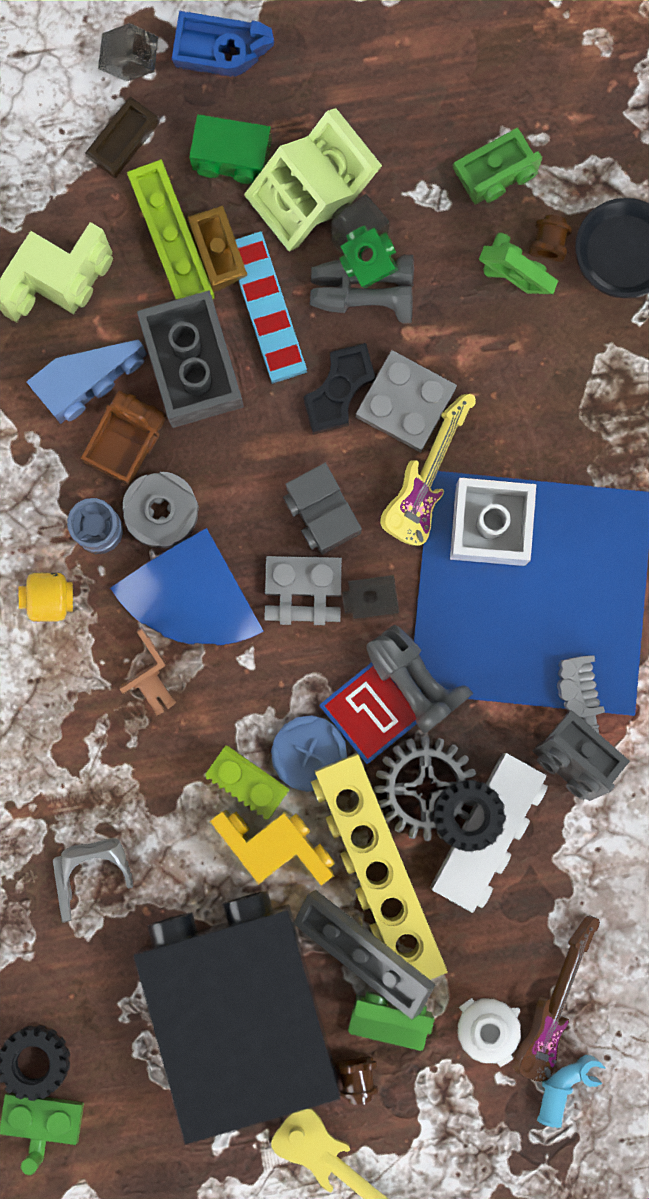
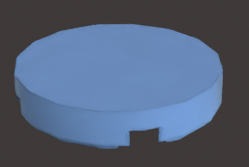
[271,715,347,792]

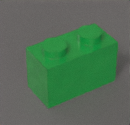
[189,114,272,184]

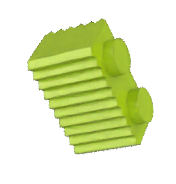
[205,746,290,820]

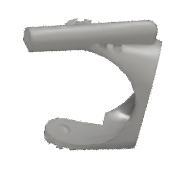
[53,838,133,922]

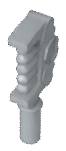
[557,655,605,733]

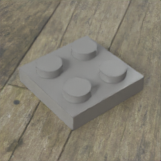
[356,350,457,452]

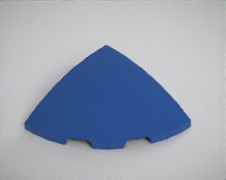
[111,528,264,646]

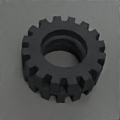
[0,1025,70,1101]

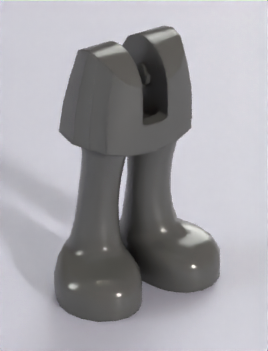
[310,254,414,323]
[366,625,474,734]

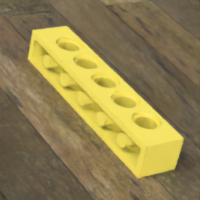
[310,753,448,980]

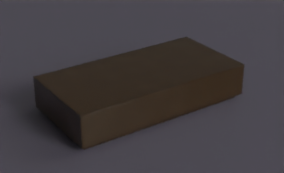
[85,96,160,179]

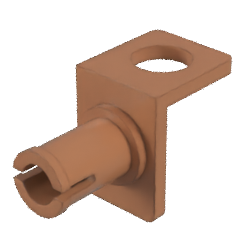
[119,626,176,716]

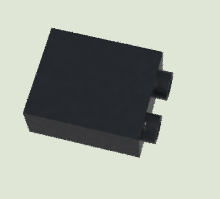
[133,890,341,1145]

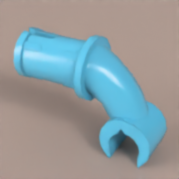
[537,1055,605,1128]

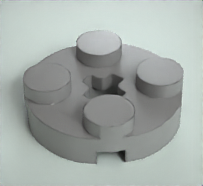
[123,472,198,548]

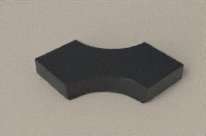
[303,343,376,435]

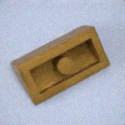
[188,206,247,292]

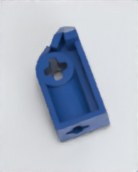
[172,11,275,76]

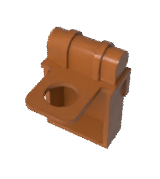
[81,390,167,486]

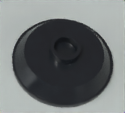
[575,198,649,299]

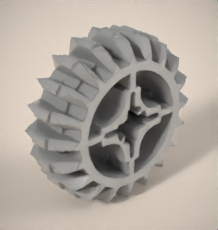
[374,736,477,841]

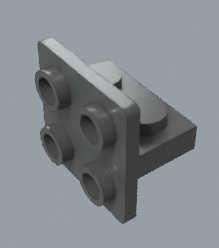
[532,710,630,801]

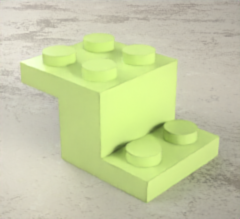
[244,108,382,251]
[0,222,113,323]

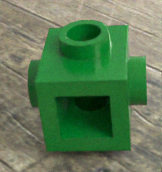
[339,225,398,288]

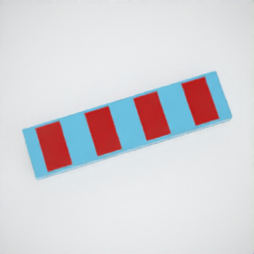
[235,231,307,384]

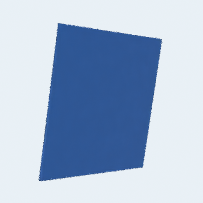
[413,471,649,716]

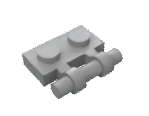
[265,556,342,625]

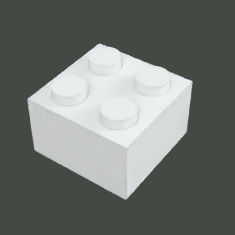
[450,478,536,566]

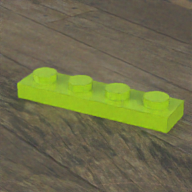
[127,159,215,300]

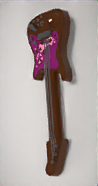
[512,915,600,1082]

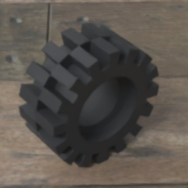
[433,780,506,852]

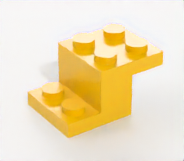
[210,810,335,885]

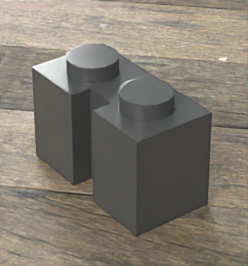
[283,462,362,555]

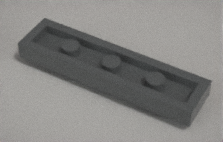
[294,890,436,1019]

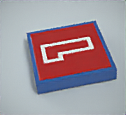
[319,662,417,764]

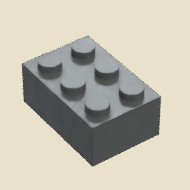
[137,290,244,428]

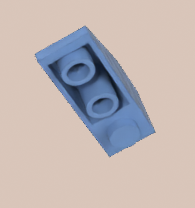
[27,340,147,424]

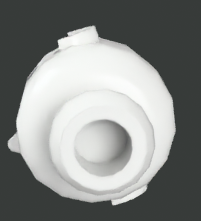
[458,998,521,1067]

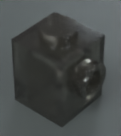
[98,23,158,82]
[330,194,390,255]
[342,575,399,622]

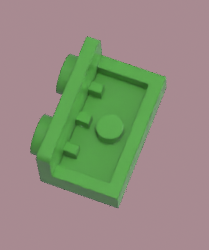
[453,127,542,205]
[348,991,434,1051]

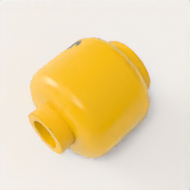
[18,572,73,622]

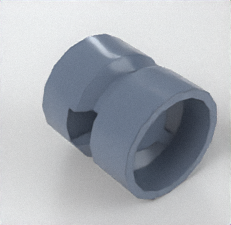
[67,498,123,554]

